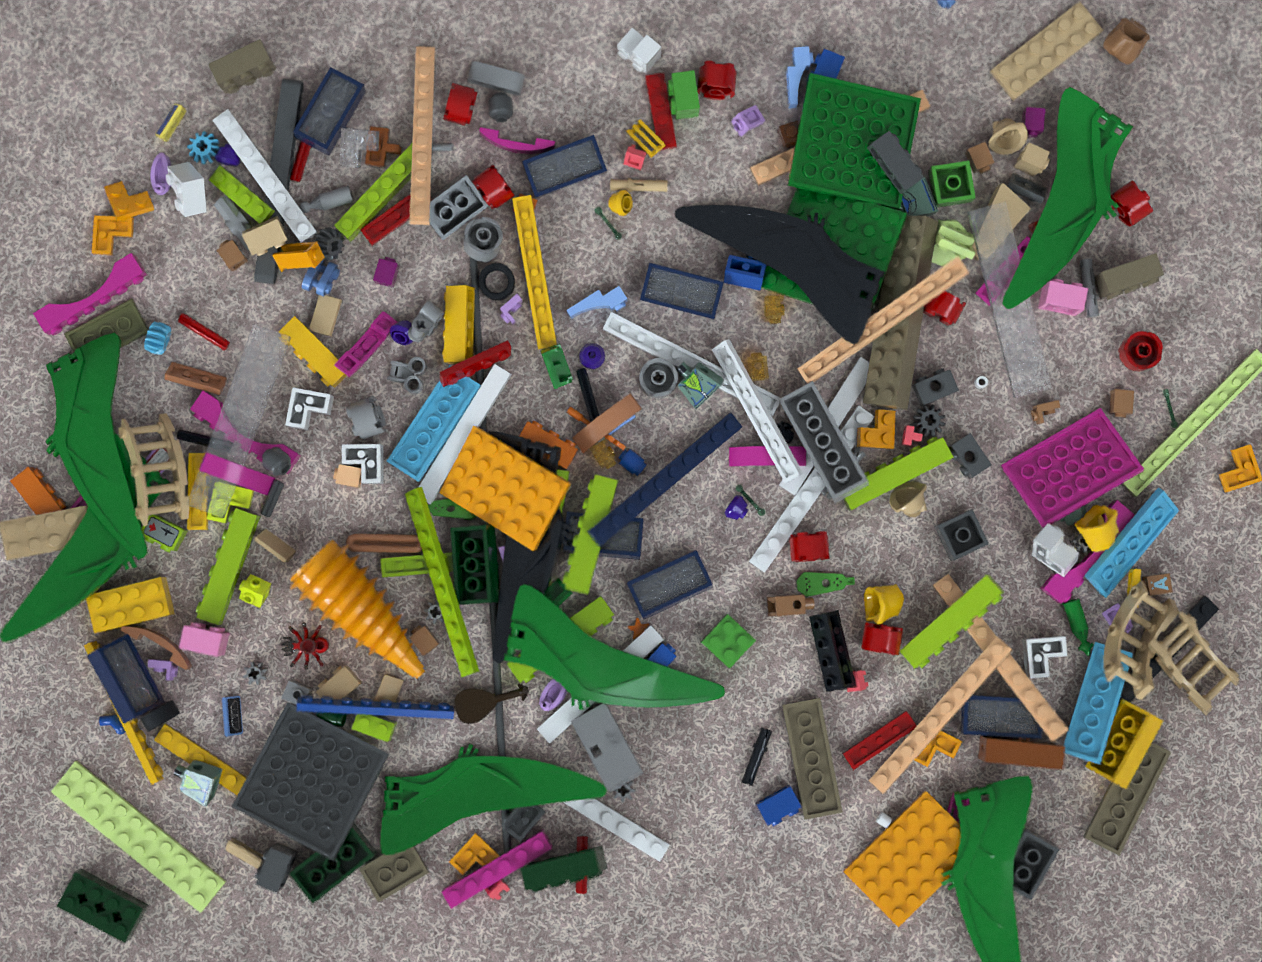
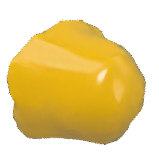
[1075,505,1119,552]
[864,584,904,625]

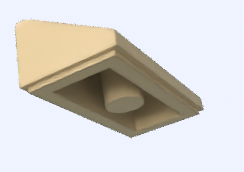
[309,295,342,336]
[255,529,296,563]
[374,674,404,702]
[226,838,264,869]

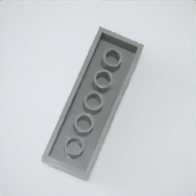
[779,381,869,503]

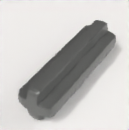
[261,480,284,517]

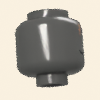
[488,92,513,123]
[262,447,291,476]

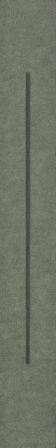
[469,256,511,853]

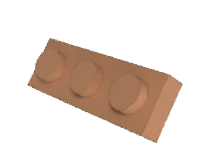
[165,362,227,395]

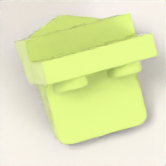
[932,219,975,267]

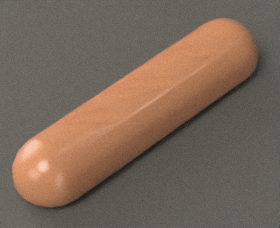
[346,534,422,553]

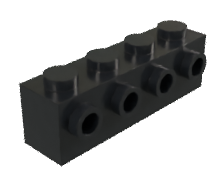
[809,610,856,692]

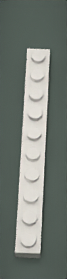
[603,312,781,416]
[749,406,875,573]

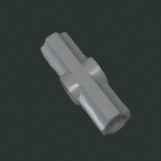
[214,196,251,251]

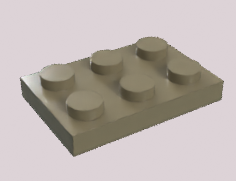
[359,846,429,903]

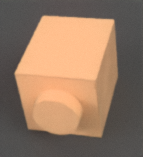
[333,464,361,488]

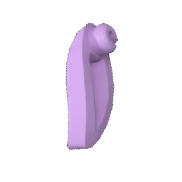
[150,153,171,195]
[539,679,567,711]

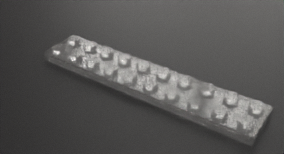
[967,202,1052,398]
[186,324,291,518]

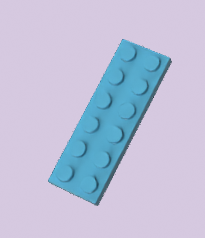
[387,365,481,482]
[1084,488,1179,598]
[1063,642,1133,765]

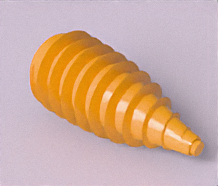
[290,539,425,679]

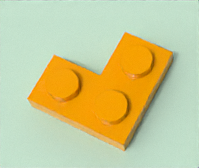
[104,181,154,221]
[92,215,134,255]
[857,409,896,449]
[1218,444,1262,493]
[914,731,962,767]
[449,833,500,875]

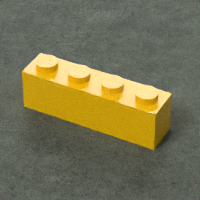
[442,285,475,364]
[278,316,347,388]

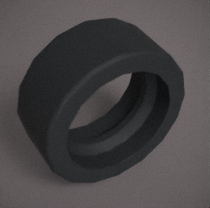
[478,263,515,301]
[140,700,180,732]

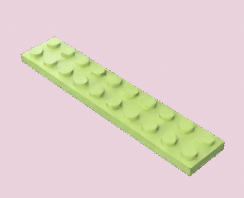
[51,761,226,913]

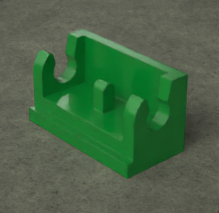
[540,343,573,389]
[545,578,573,607]

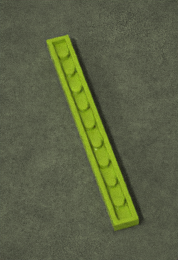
[405,487,479,677]

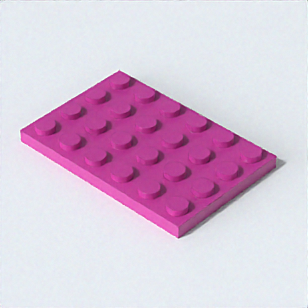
[1001,408,1144,528]

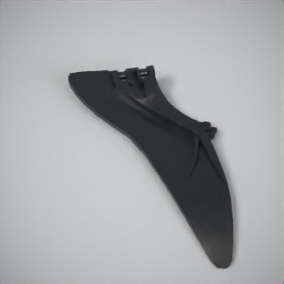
[675,205,885,344]
[488,431,574,663]

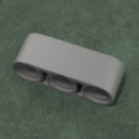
[467,61,525,95]

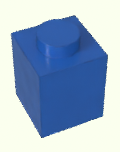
[647,643,677,667]

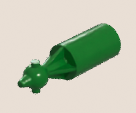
[1062,598,1094,656]

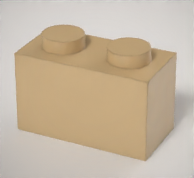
[1014,142,1050,177]
[242,216,288,256]
[316,665,362,699]

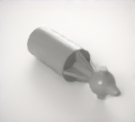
[299,186,354,213]

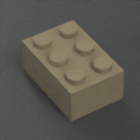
[208,39,277,94]
[1094,253,1164,300]

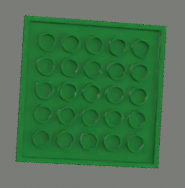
[787,73,921,210]
[762,188,908,319]

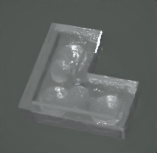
[340,127,379,168]

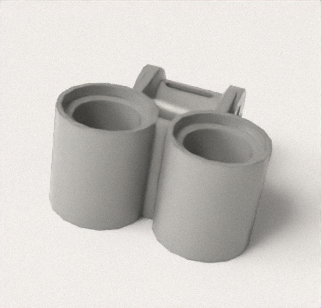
[408,301,445,342]
[387,357,427,394]

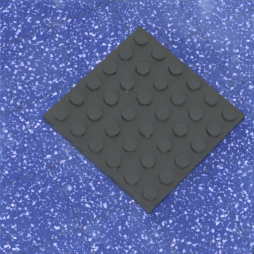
[231,702,390,860]

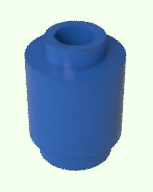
[618,449,647,476]

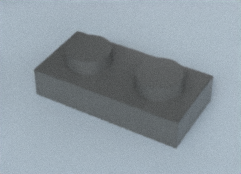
[1007,173,1047,204]

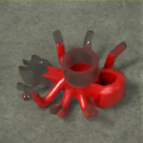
[281,622,329,670]

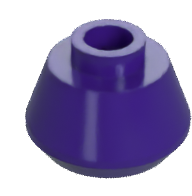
[214,144,240,167]
[390,320,413,345]
[579,343,605,369]
[724,495,749,520]

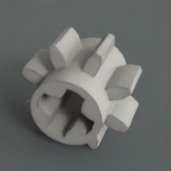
[1070,533,1088,553]
[424,600,444,624]
[243,662,268,685]
[613,781,635,802]

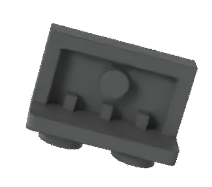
[502,805,546,843]

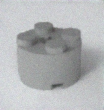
[464,217,503,262]
[639,358,678,399]
[346,396,386,440]

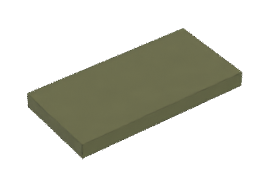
[64,298,149,360]

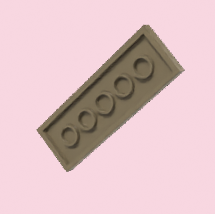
[782,697,843,820]
[1083,742,1171,856]

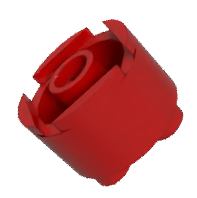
[697,60,737,100]
[443,82,478,126]
[472,164,515,210]
[1111,180,1153,227]
[923,291,966,326]
[1119,331,1163,372]
[789,531,830,562]
[861,622,903,655]

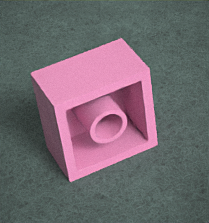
[1038,279,1088,316]
[179,622,230,657]

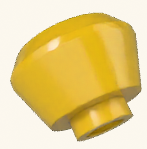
[608,190,633,216]

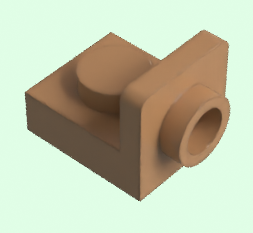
[1031,400,1061,425]

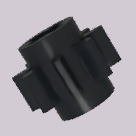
[776,421,794,444]

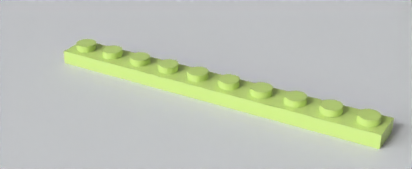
[1122,349,1262,497]

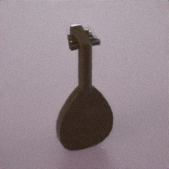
[455,684,529,724]

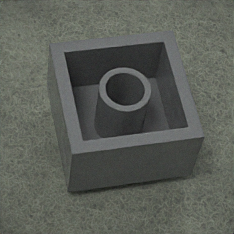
[934,509,989,561]
[255,843,298,893]

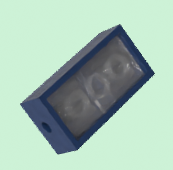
[293,67,366,156]
[522,135,607,199]
[640,263,724,319]
[563,512,644,560]
[626,550,713,620]
[86,634,165,724]
[961,695,1042,739]

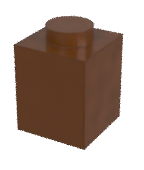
[778,120,799,149]

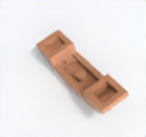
[572,393,642,453]
[120,626,192,670]

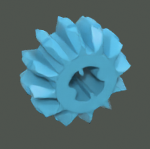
[187,131,220,164]
[144,321,171,355]

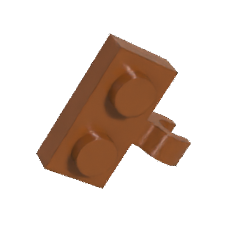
[365,126,402,167]

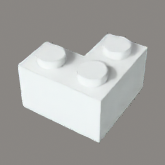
[617,28,661,73]
[166,162,206,217]
[285,388,334,430]
[342,444,384,484]
[1032,523,1079,577]
[1022,636,1067,678]

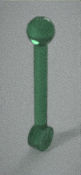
[595,207,622,240]
[1163,389,1178,428]
[736,485,765,516]

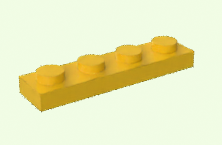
[187,453,209,530]

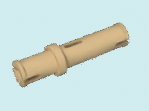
[610,178,668,193]

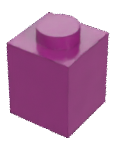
[1022,107,1045,138]
[373,257,400,288]

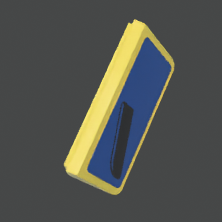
[155,104,187,142]

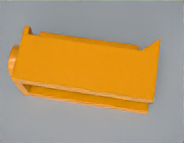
[272,241,325,273]

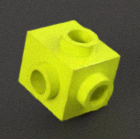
[239,574,271,608]

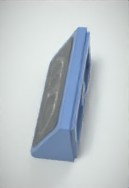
[222,696,243,737]

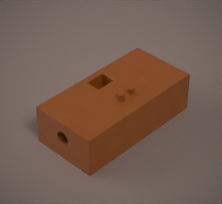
[978,735,1065,770]

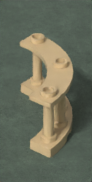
[119,413,189,526]
[1104,581,1180,700]
[1149,612,1240,715]

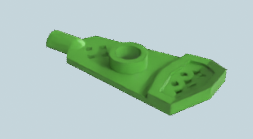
[428,499,477,520]
[796,572,855,597]

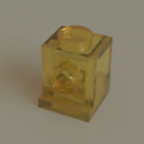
[763,295,785,325]
[747,353,769,381]
[589,438,616,470]

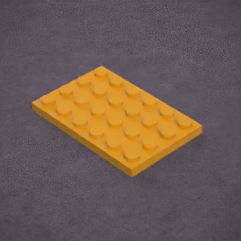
[439,426,571,551]
[843,790,960,927]

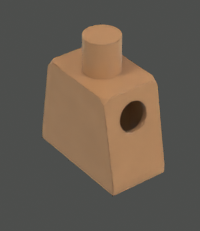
[767,595,815,616]

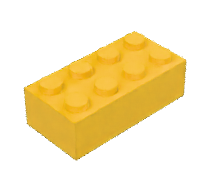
[86,577,175,633]
[1085,699,1163,789]

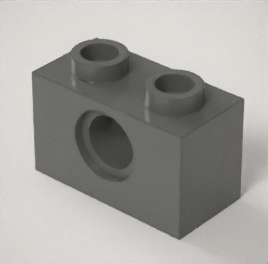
[912,368,959,407]
[949,433,992,478]

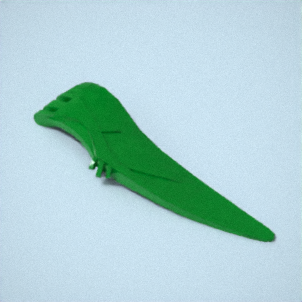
[1002,87,1133,309]
[45,333,148,559]
[0,434,170,643]
[504,584,725,710]
[380,744,607,855]
[941,776,1033,962]

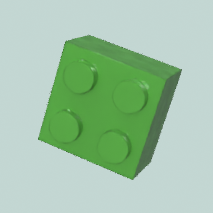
[668,70,700,120]
[928,161,976,208]
[701,614,756,669]

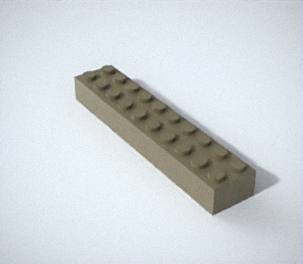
[863,216,938,410]

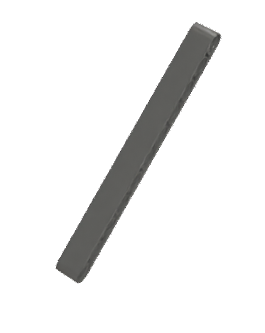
[254,78,304,285]

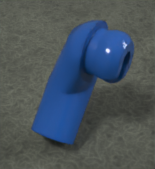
[99,715,125,735]

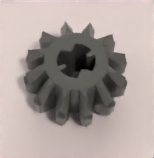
[313,227,345,261]
[913,405,946,437]

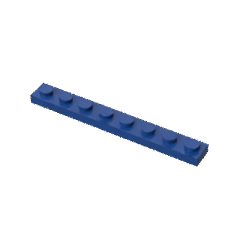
[297,695,454,719]

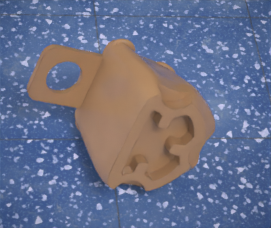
[1103,18,1150,65]

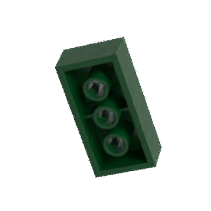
[450,525,500,605]
[289,823,377,905]
[520,845,608,893]
[56,869,149,943]

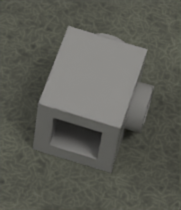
[281,680,314,705]

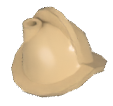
[988,118,1028,155]
[889,482,927,517]

